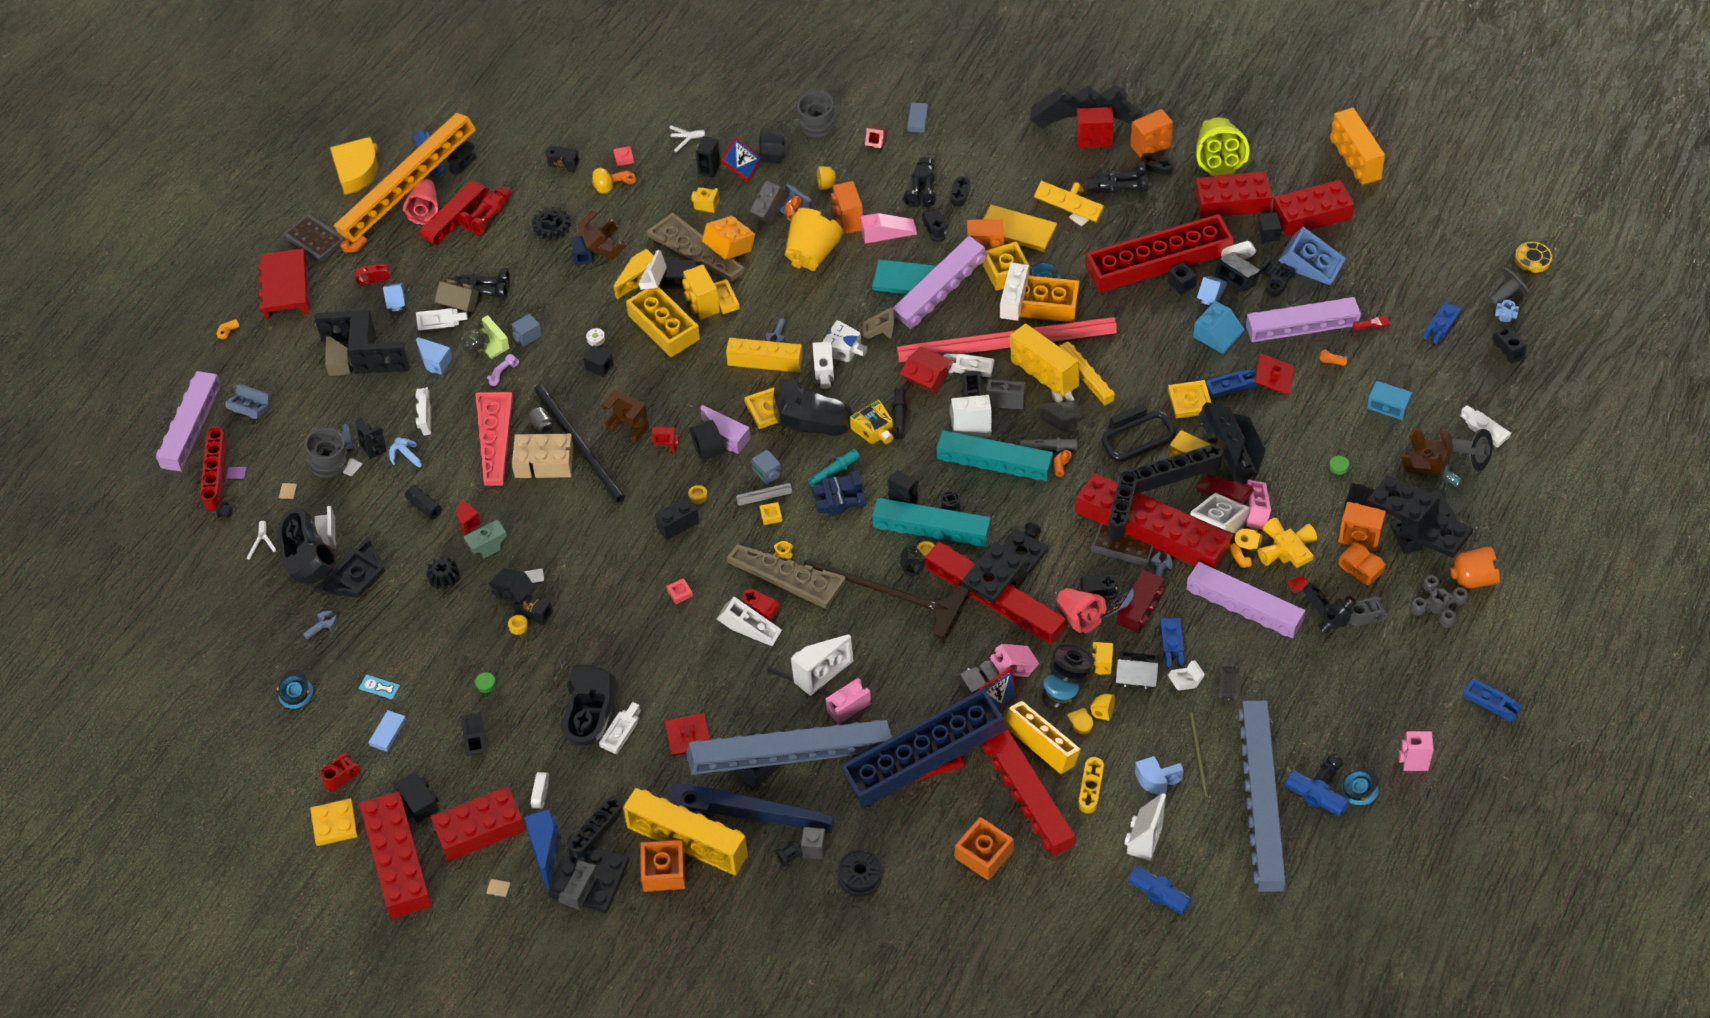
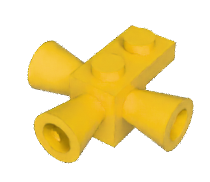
[1258,518,1317,568]

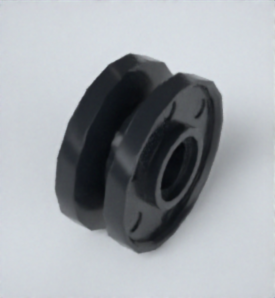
[1049,643,1095,684]
[838,848,882,897]

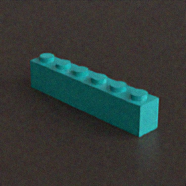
[937,430,1053,481]
[872,498,991,547]

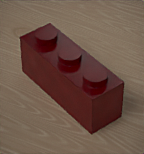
[1117,570,1166,633]

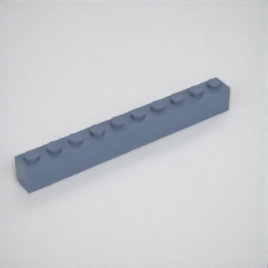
[1238,700,1285,892]
[687,720,892,775]

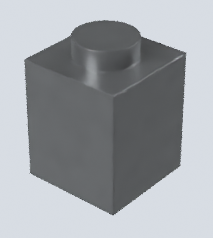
[801,827,826,860]

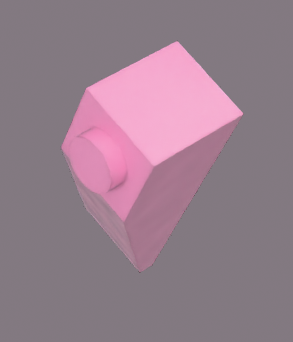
[861,213,917,244]
[1245,480,1271,530]

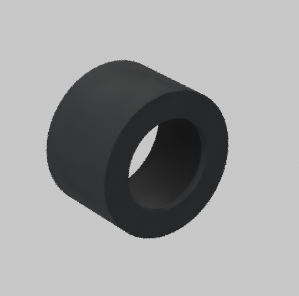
[690,420,725,461]

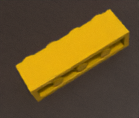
[726,338,803,373]
[1004,701,1081,774]

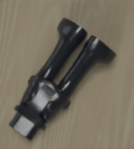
[903,157,936,208]
[1086,161,1149,193]
[448,268,510,299]

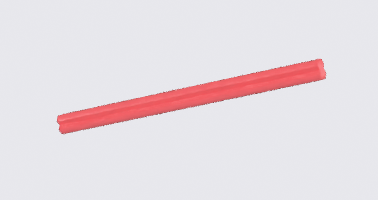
[897,317,1117,363]

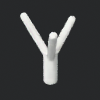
[670,126,705,152]
[247,521,276,560]

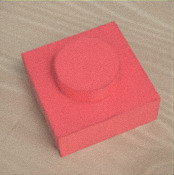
[613,146,634,166]
[666,578,693,604]

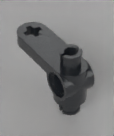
[1303,582,1357,634]

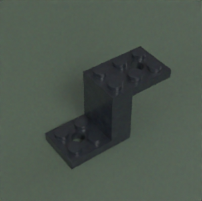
[314,310,410,374]

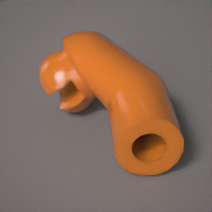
[611,170,636,184]
[785,196,802,220]
[340,236,367,253]
[1319,350,1347,366]
[1053,450,1072,476]

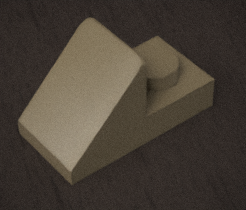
[863,307,894,340]

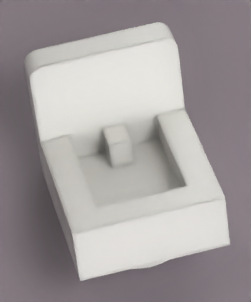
[1168,661,1205,691]

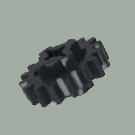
[532,206,571,241]

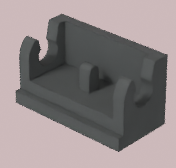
[986,379,1025,410]
[558,861,598,910]

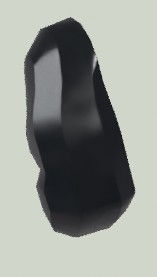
[772,380,853,436]
[277,507,336,585]
[561,664,618,746]

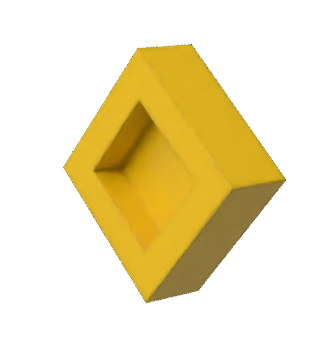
[760,502,782,525]

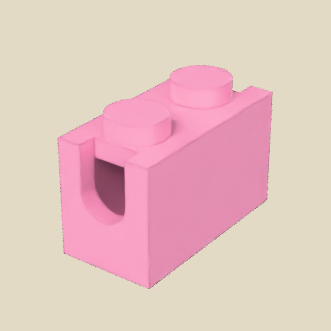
[990,644,1039,677]
[826,678,871,724]
[1399,731,1434,771]

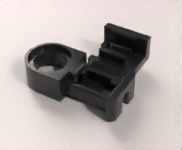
[1260,257,1296,297]

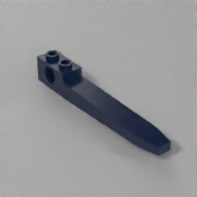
[668,782,833,831]

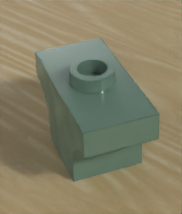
[463,519,507,558]

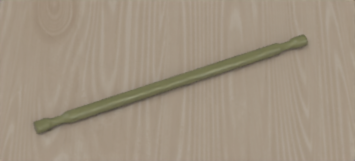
[1189,712,1209,798]

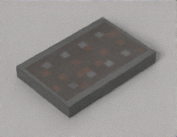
[283,214,345,263]
[1091,523,1154,567]

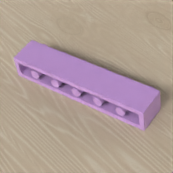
[893,236,987,329]
[1246,297,1361,343]
[156,371,221,472]
[1187,562,1305,638]

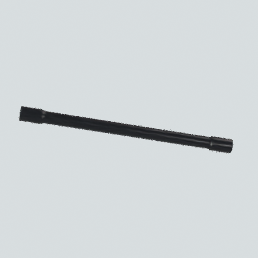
[534,384,625,503]

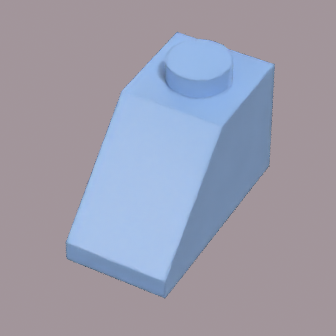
[1197,276,1228,305]
[383,283,406,311]
[416,337,452,375]

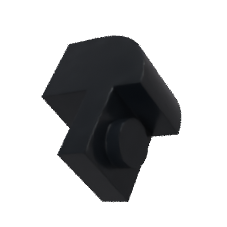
[461,712,488,756]

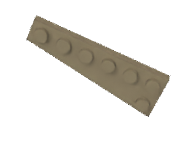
[647,212,745,282]
[727,544,846,609]

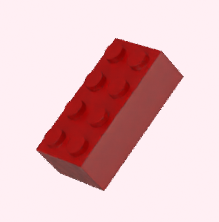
[1194,171,1272,218]
[1272,180,1354,236]
[431,786,526,862]

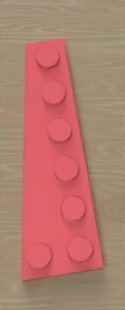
[476,392,513,486]

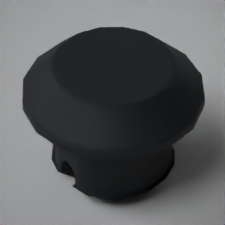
[216,501,233,518]
[1025,522,1041,538]

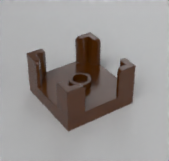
[578,210,627,260]
[602,389,649,443]
[1401,429,1454,475]

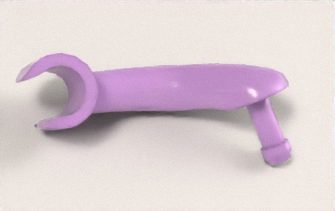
[487,354,519,386]

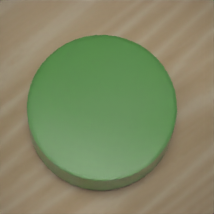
[1329,456,1349,475]
[475,672,496,693]

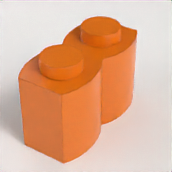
[1338,542,1386,586]

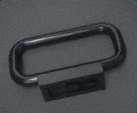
[1102,404,1176,461]

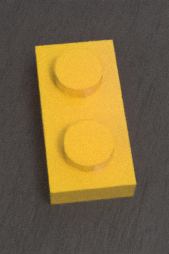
[714,279,740,314]

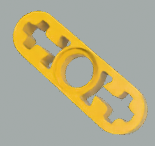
[1079,757,1104,814]

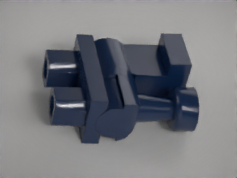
[812,471,866,517]

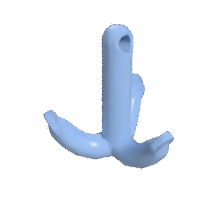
[389,437,422,468]

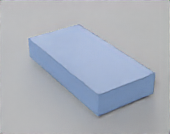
[369,710,406,752]

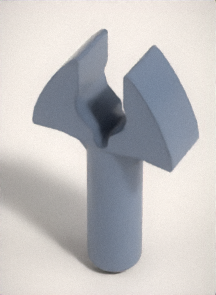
[766,318,786,343]
[341,424,354,450]
[1151,552,1172,577]
[303,611,338,639]

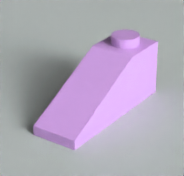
[701,405,751,454]

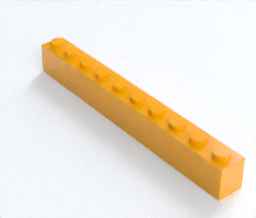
[333,113,476,243]

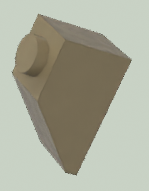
[325,336,352,376]

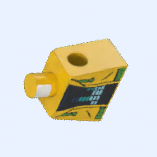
[850,400,894,444]

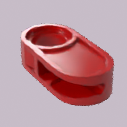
[354,264,390,285]

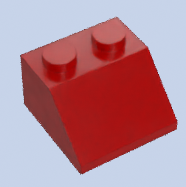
[900,347,953,394]

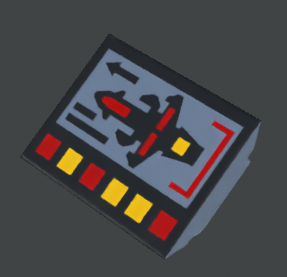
[1102,588,1134,618]

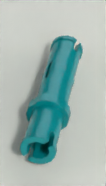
[808,448,860,487]

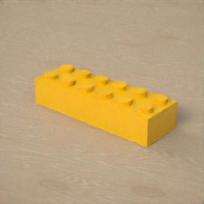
[623,788,748,876]

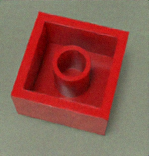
[1076,107,1114,148]

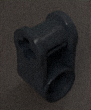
[922,208,946,242]
[1080,574,1118,600]

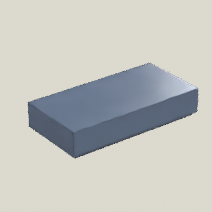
[907,102,928,132]

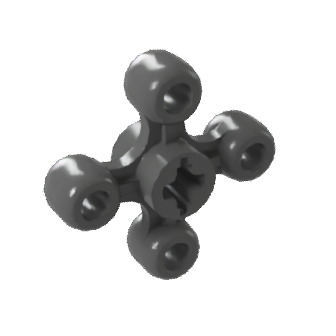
[1410,575,1468,628]

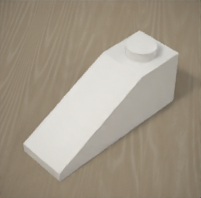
[717,597,782,646]

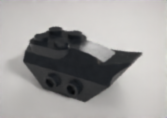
[1198,402,1265,484]

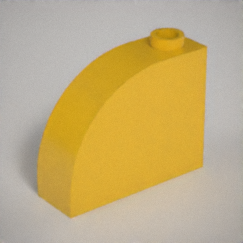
[330,137,379,195]

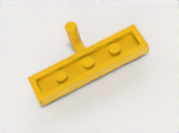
[1034,181,1105,223]

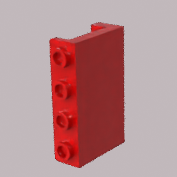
[258,249,309,319]

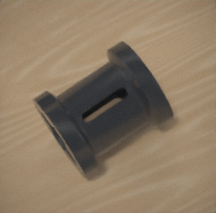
[775,840,803,867]

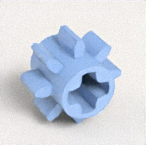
[1495,300,1519,323]

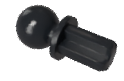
[1314,754,1343,783]

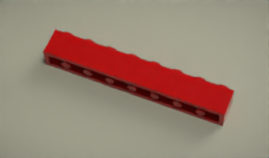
[925,542,1066,646]
[982,729,1075,856]

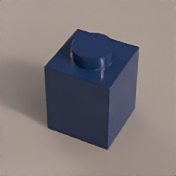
[571,236,593,265]

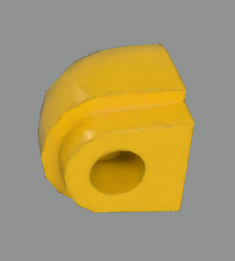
[817,167,836,190]
[592,168,613,193]
[1235,529,1262,550]
[1090,694,1115,721]

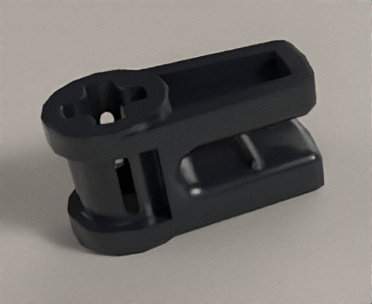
[447,141,476,174]

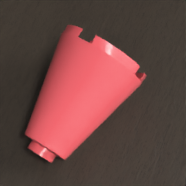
[403,179,439,224]

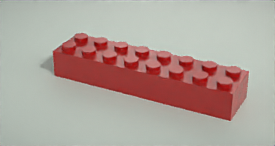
[1085,214,1234,293]
[1075,473,1233,569]

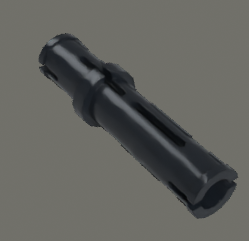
[892,387,907,440]

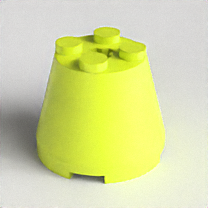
[1196,118,1250,176]

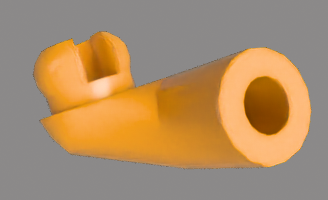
[217,319,240,340]
[1230,543,1252,569]

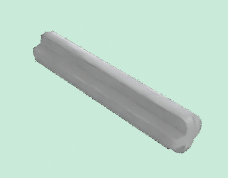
[736,483,792,506]

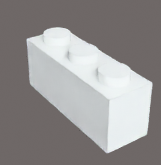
[1000,263,1029,321]

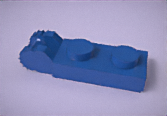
[1423,302,1462,344]
[1205,369,1258,399]
[1160,618,1184,667]
[1462,678,1522,722]

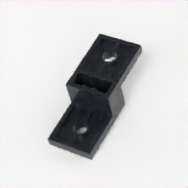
[1367,475,1473,558]
[961,529,1048,604]

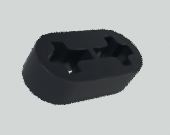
[1141,153,1173,175]
[950,177,970,207]

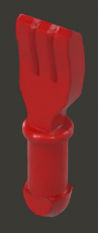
[1352,315,1391,330]

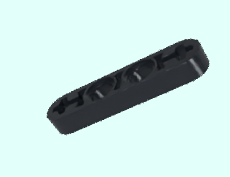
[568,797,622,858]

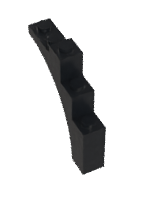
[1030,85,1145,128]

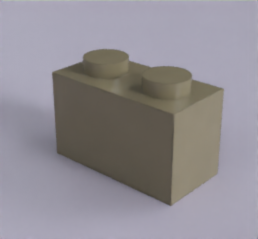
[435,279,479,312]

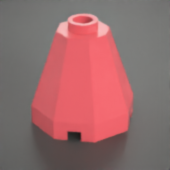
[1057,588,1107,633]

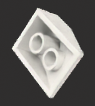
[1190,493,1250,534]
[791,635,854,696]
[1124,793,1166,861]

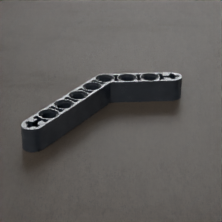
[1108,444,1224,539]

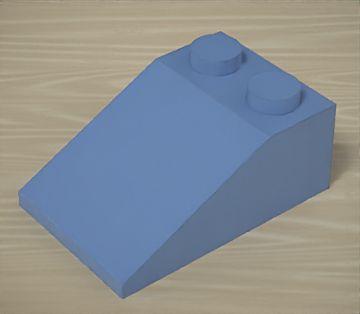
[1278,227,1346,285]

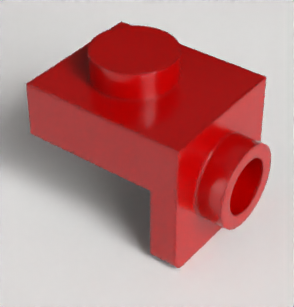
[652,427,679,453]

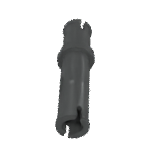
[1020,437,1077,452]

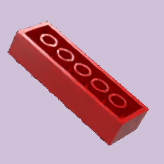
[359,791,432,919]

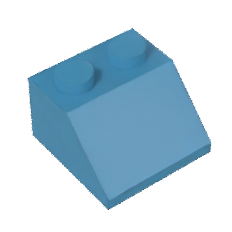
[1193,301,1245,354]

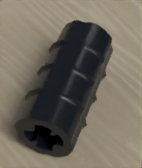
[405,485,442,520]

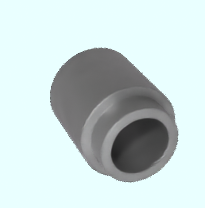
[528,408,553,434]

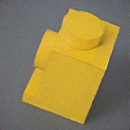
[691,187,720,213]
[1092,642,1113,675]

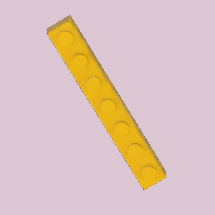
[1059,341,1115,406]

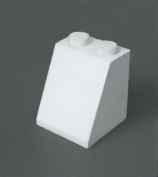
[949,395,991,438]

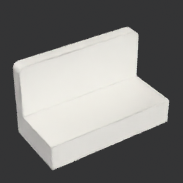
[639,250,667,290]
[315,506,336,549]

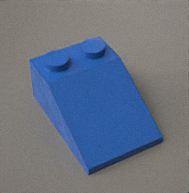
[524,810,561,889]

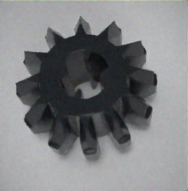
[426,557,460,590]

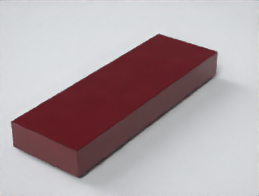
[1196,475,1254,503]

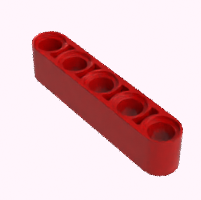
[420,180,489,245]
[200,427,227,511]

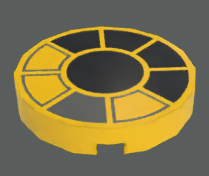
[1515,242,1552,273]

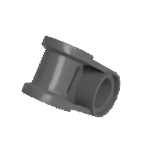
[1349,596,1388,627]

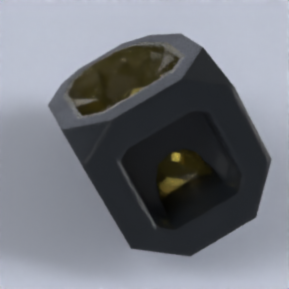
[900,544,925,577]

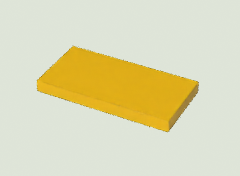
[983,205,1057,252]

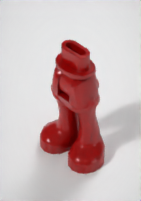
[457,187,512,235]

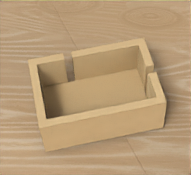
[512,434,574,478]

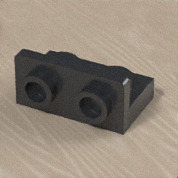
[355,418,386,459]

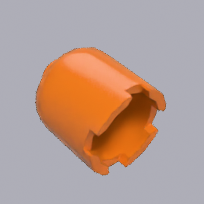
[1450,546,1500,589]

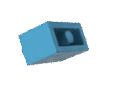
[1367,381,1412,420]

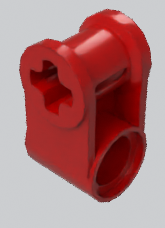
[742,589,780,621]
[320,753,361,791]

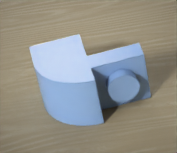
[1135,756,1183,794]

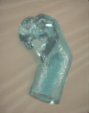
[1439,464,1461,487]

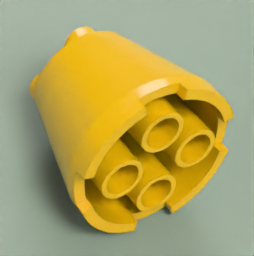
[785,208,843,271]

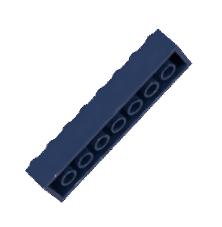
[840,688,1007,808]

